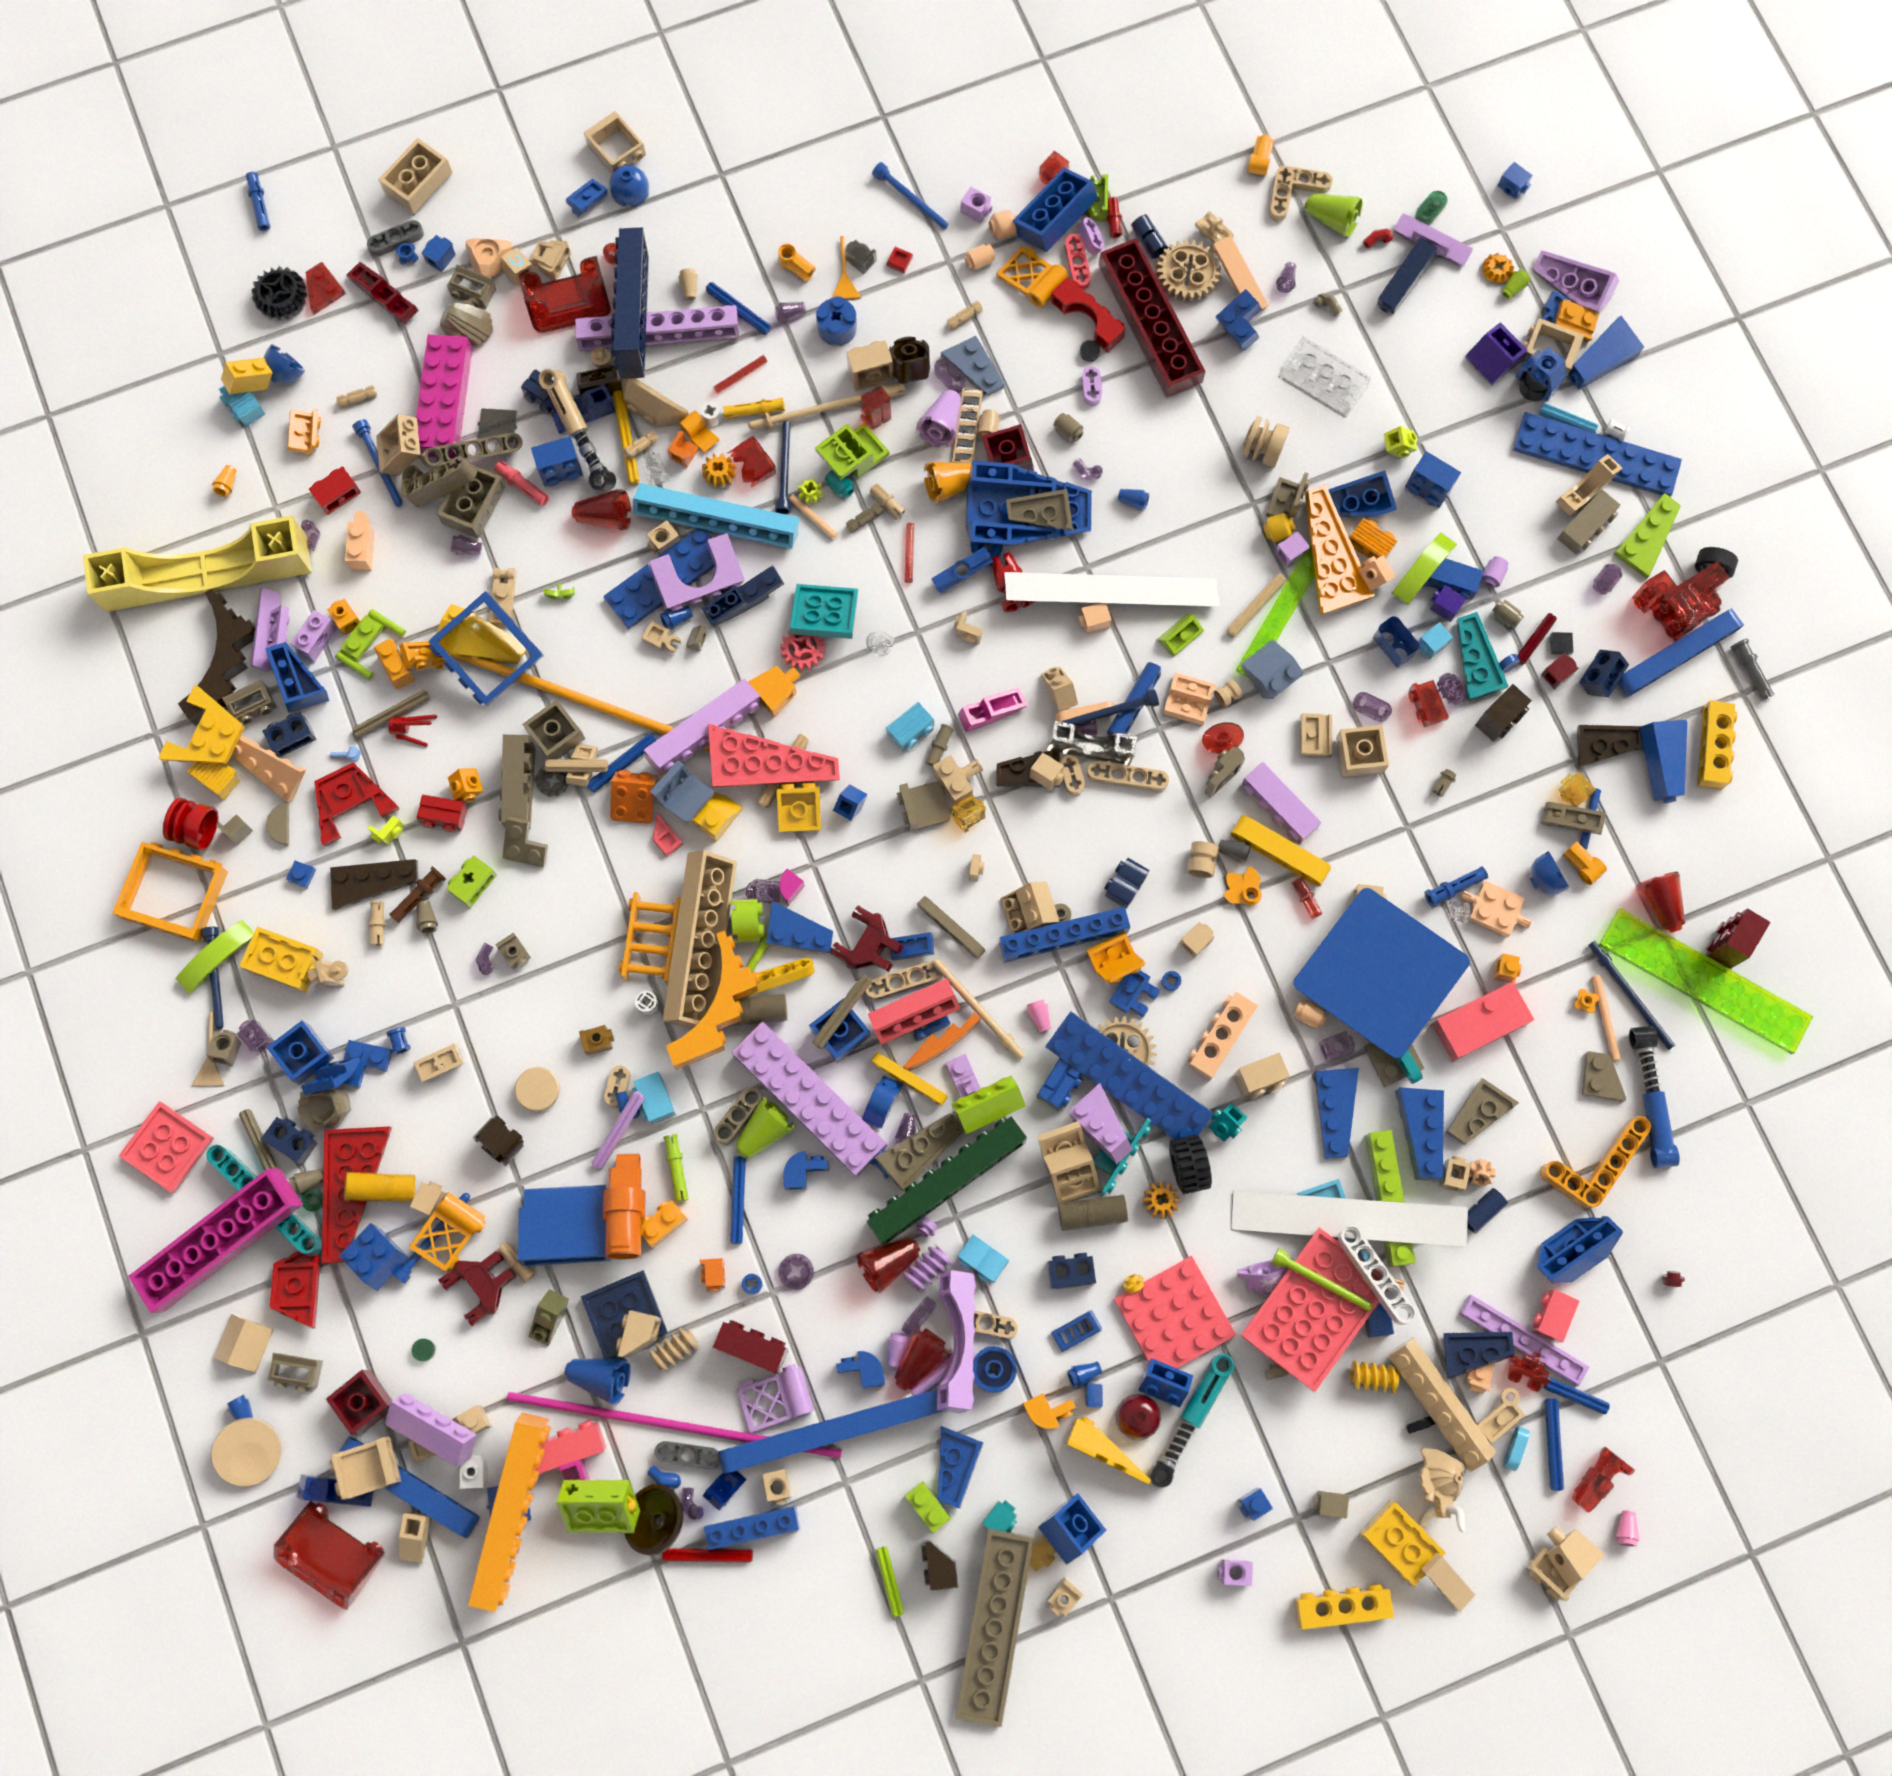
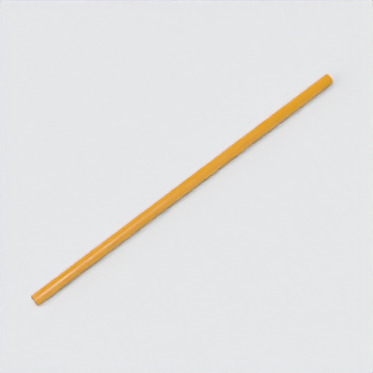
[451,655,710,752]

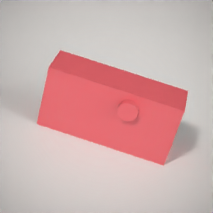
[1432,981,1535,1062]

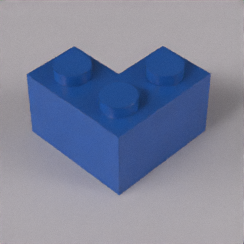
[1215,289,1262,352]

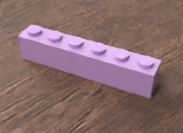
[644,678,761,776]

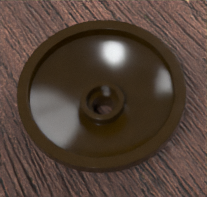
[624,1484,684,1556]

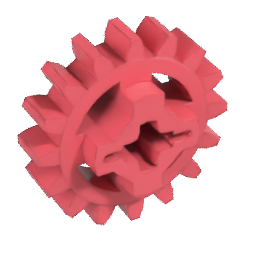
[780,630,826,671]

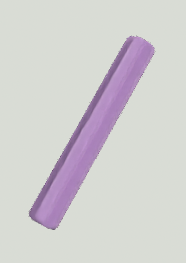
[592,1091,645,1169]

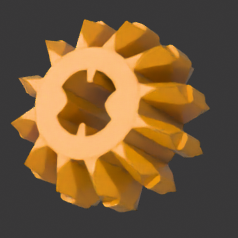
[702,453,736,489]
[1142,1181,1181,1219]

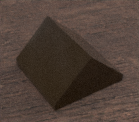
[576,365,621,402]

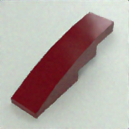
[346,262,418,324]

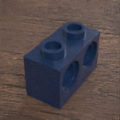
[1579,649,1629,698]
[262,712,317,758]
[261,1117,318,1165]
[1047,1253,1096,1289]

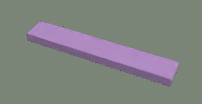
[1459,1295,1589,1386]

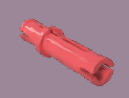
[494,460,550,507]

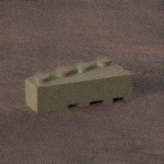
[498,734,536,829]

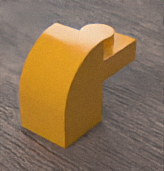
[1022,1393,1076,1429]

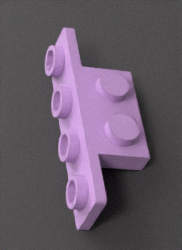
[1394,213,1473,266]
[251,588,290,672]

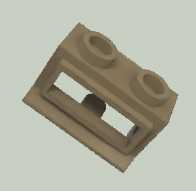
[447,265,496,309]
[222,680,277,725]
[268,1353,323,1392]

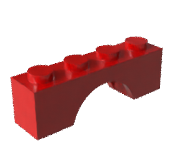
[1050,277,1126,353]

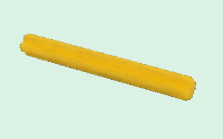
[613,390,640,485]

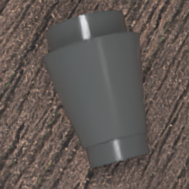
[1218,839,1251,862]

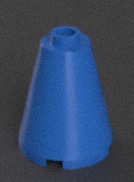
[564,1358,631,1405]

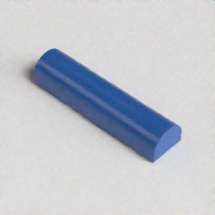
[1107,662,1161,743]

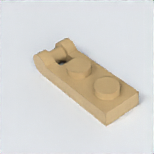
[490,568,516,625]

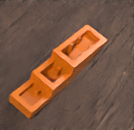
[903,1013,981,1071]

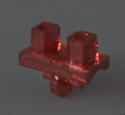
[1507,1351,1551,1392]

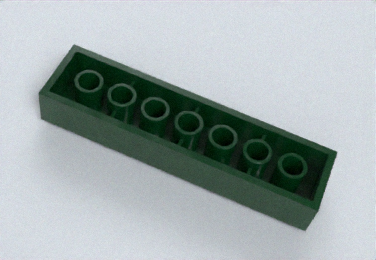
[866,1116,1027,1246]

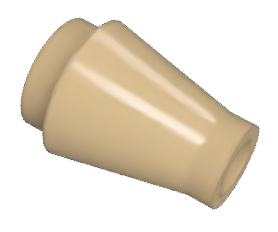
[678,268,698,301]

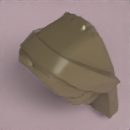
[440,300,493,347]
[298,1088,351,1132]

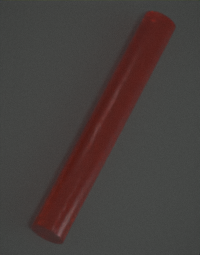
[713,355,767,394]
[904,523,914,583]

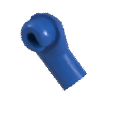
[615,1091,640,1119]
[647,1466,681,1489]

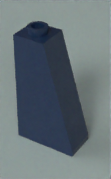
[1377,237,1437,314]

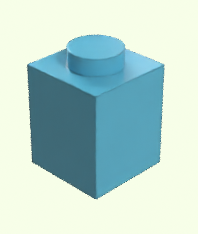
[1418,622,1453,659]

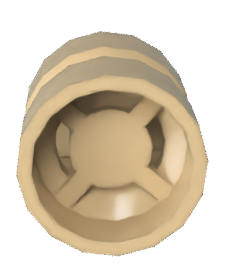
[1187,841,1219,878]

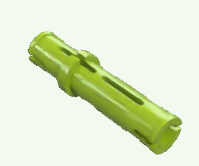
[663,1134,689,1202]

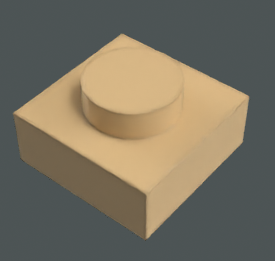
[969,854,985,881]

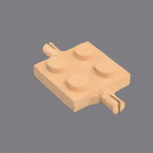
[1460,881,1532,937]

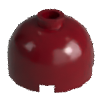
[1115,1394,1161,1440]

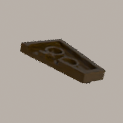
[1577,725,1643,767]
[996,746,1060,787]

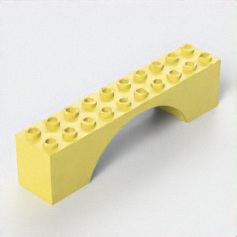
[83,516,312,612]

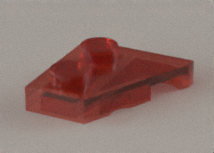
[305,262,346,315]

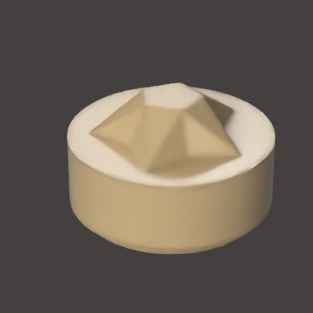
[591,347,612,368]

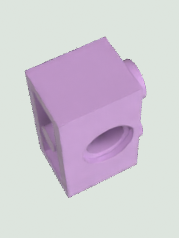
[290,610,338,662]

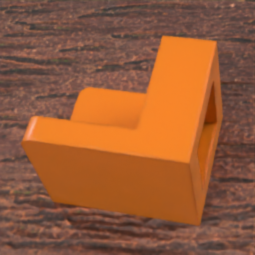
[667,431,699,468]

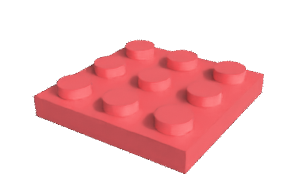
[119,1101,214,1193]

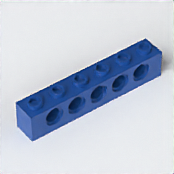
[999,907,1130,963]

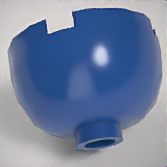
[609,165,649,207]
[263,344,305,384]
[1529,851,1570,895]

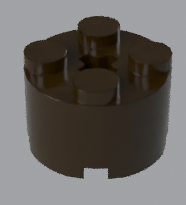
[889,336,930,384]
[472,1115,524,1167]

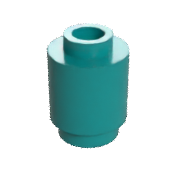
[825,470,855,499]

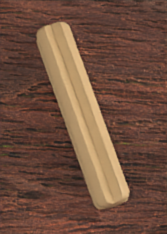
[545,759,608,772]

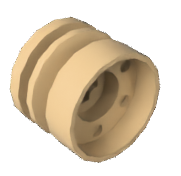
[1242,416,1290,468]

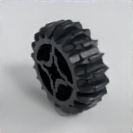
[251,266,308,320]

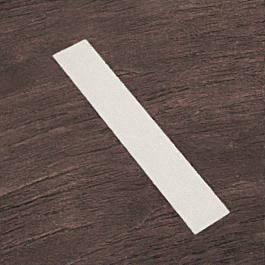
[1005,572,1220,607]
[1231,1191,1468,1247]

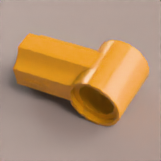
[1247,134,1273,176]
[778,244,816,282]
[1563,842,1607,885]

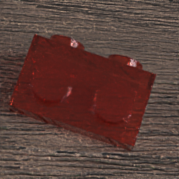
[1408,680,1449,728]

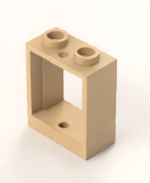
[584,111,646,174]
[1522,318,1585,378]
[376,414,420,476]

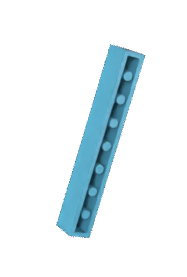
[633,483,799,549]

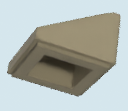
[686,625,707,651]

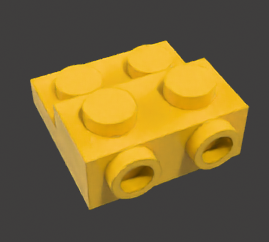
[777,782,821,832]

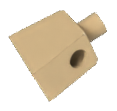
[1546,1526,1605,1587]

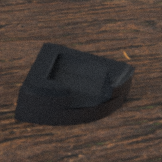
[1406,1416,1436,1434]

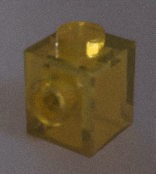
[1558,771,1596,807]

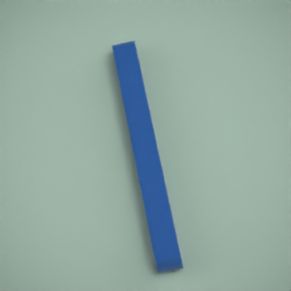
[717,1389,944,1474]

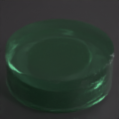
[411,1338,436,1362]

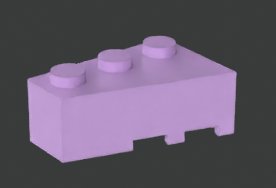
[1068,1083,1133,1164]

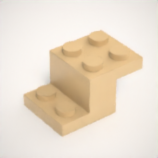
[1037,1121,1100,1204]

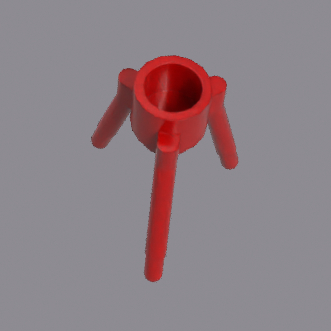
[388,714,437,747]

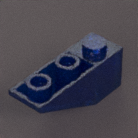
[551,384,616,434]
[296,1474,374,1507]

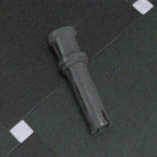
[1730,638,1775,701]

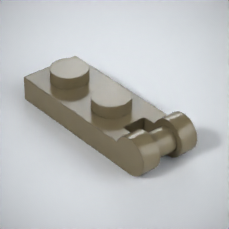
[1541,802,1606,835]

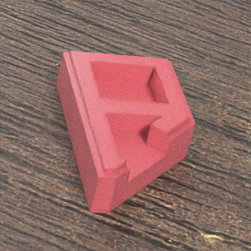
[653,813,683,857]

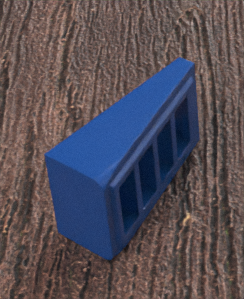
[1051,1309,1102,1352]

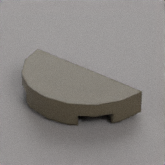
[266,803,289,845]

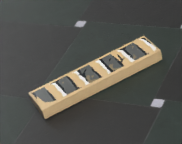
[952,388,983,463]

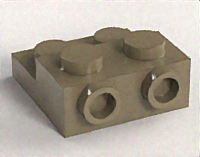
[1204,746,1245,798]

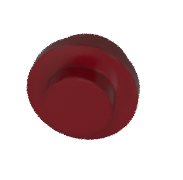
[1662,1271,1685,1287]

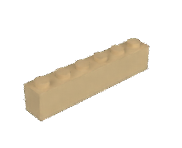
[1388,1337,1496,1472]

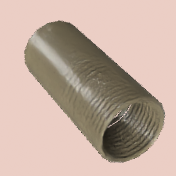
[727,993,788,1027]
[1058,1194,1128,1231]

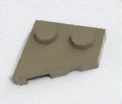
[1582,1051,1626,1102]

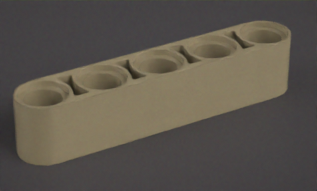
[420,433,523,467]

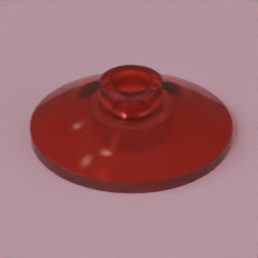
[1202,722,1244,754]

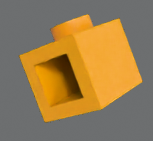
[327,598,360,636]

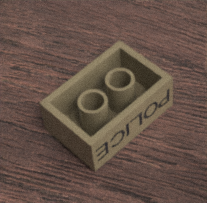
[437,464,506,539]

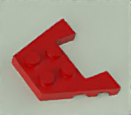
[315,762,400,847]

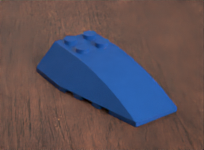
[966,460,1092,545]

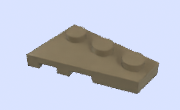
[1006,489,1073,531]
[1446,1078,1519,1145]

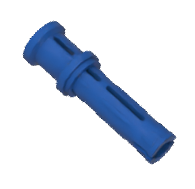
[1424,866,1488,908]

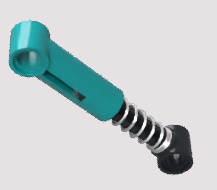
[1149,1354,1235,1488]

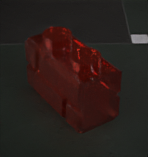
[859,385,891,430]

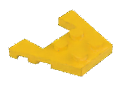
[158,685,245,765]

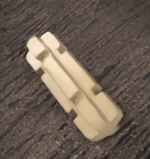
[947,301,983,330]
[336,385,377,408]
[623,432,658,459]

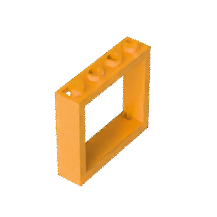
[112,842,228,943]

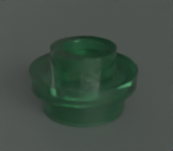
[302,1189,323,1212]

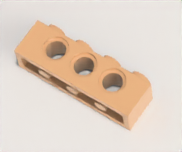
[1188,992,1258,1081]

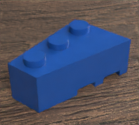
[265,642,329,713]

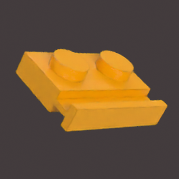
[1555,299,1599,342]

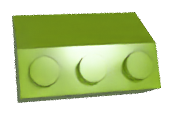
[951,1076,1026,1134]

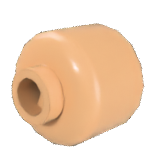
[988,210,1016,239]

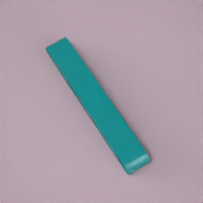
[206,1145,322,1256]

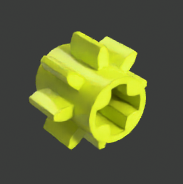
[798,478,823,505]

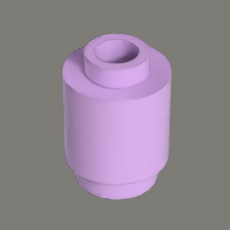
[1481,556,1508,588]

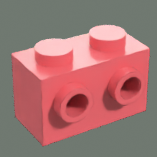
[1532,1289,1579,1343]

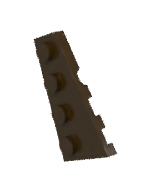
[330,859,419,910]

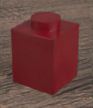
[1541,653,1579,690]

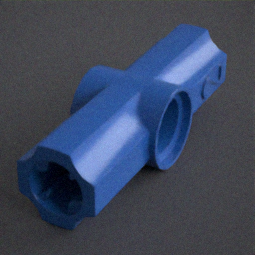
[931,547,994,594]

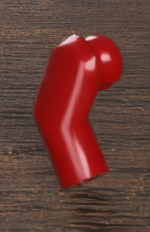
[1363,228,1393,248]

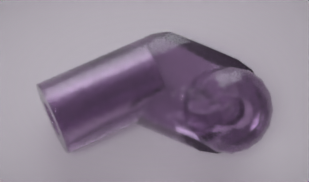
[681,1487,704,1520]

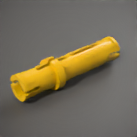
[723,397,785,419]

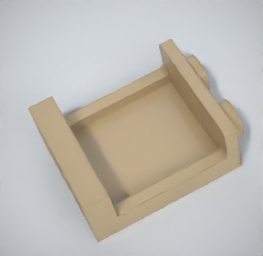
[330,1437,401,1500]

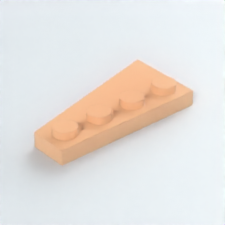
[231,735,306,803]

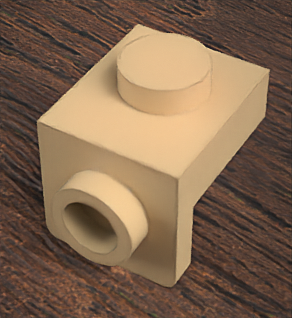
[954,611,983,644]

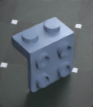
[650,760,714,823]

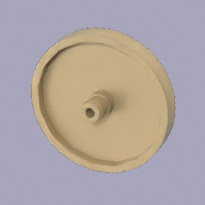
[212,1418,281,1486]

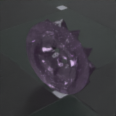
[1436,673,1466,705]
[778,1253,814,1290]

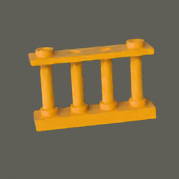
[618,892,681,985]

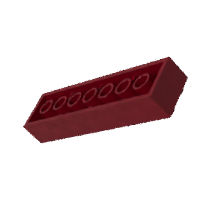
[1099,238,1206,398]

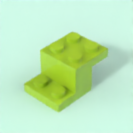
[815,423,890,480]

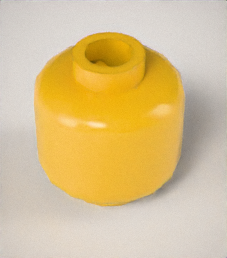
[1264,513,1296,543]

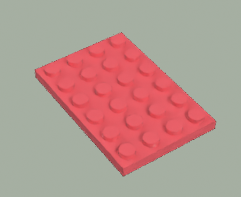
[1240,1227,1388,1392]

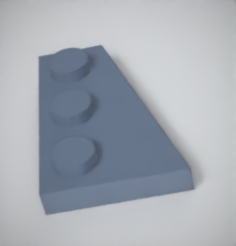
[941,336,1004,396]

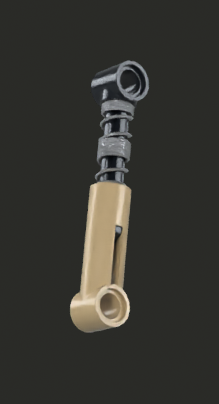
[539,369,616,491]

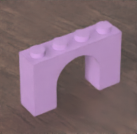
[647,533,745,612]

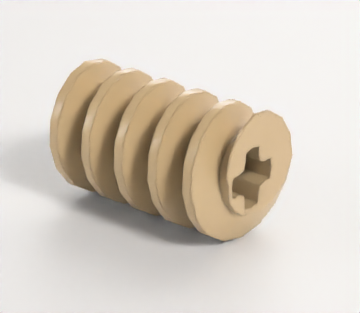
[648,1327,700,1371]

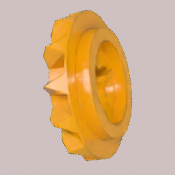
[1482,252,1515,283]

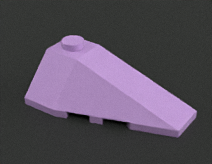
[1533,250,1619,312]

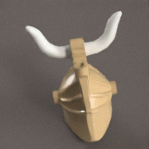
[1419,1448,1465,1532]

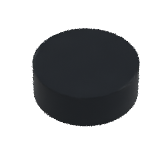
[1080,340,1100,362]

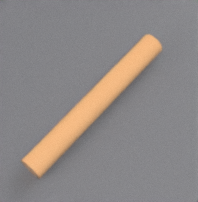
[789,494,838,540]

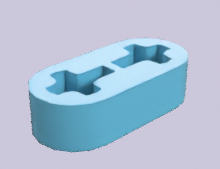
[1503,1426,1530,1471]

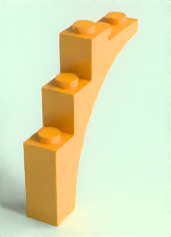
[666,931,760,1070]

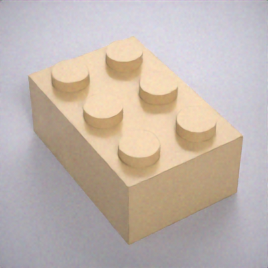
[378,138,453,214]

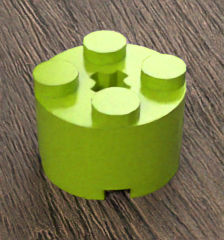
[731,899,765,943]

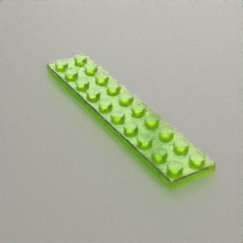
[1599,908,1814,1054]

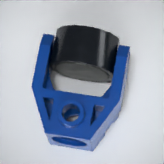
[1515,347,1567,402]

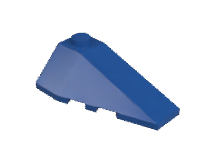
[1328,470,1397,517]

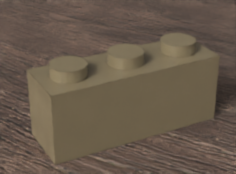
[1557,489,1621,554]

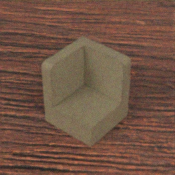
[216,814,253,845]

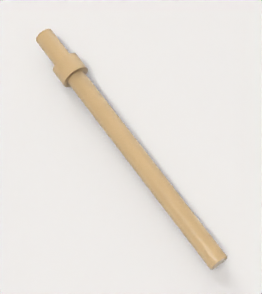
[931,958,1025,1060]

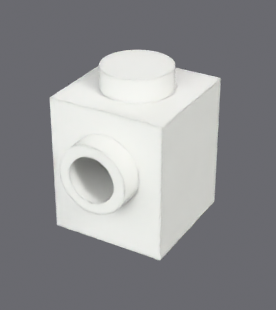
[460,1455,488,1489]

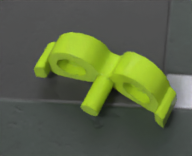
[543,584,575,599]

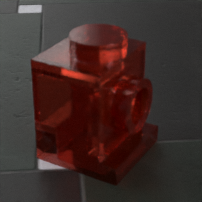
[1039,150,1070,185]

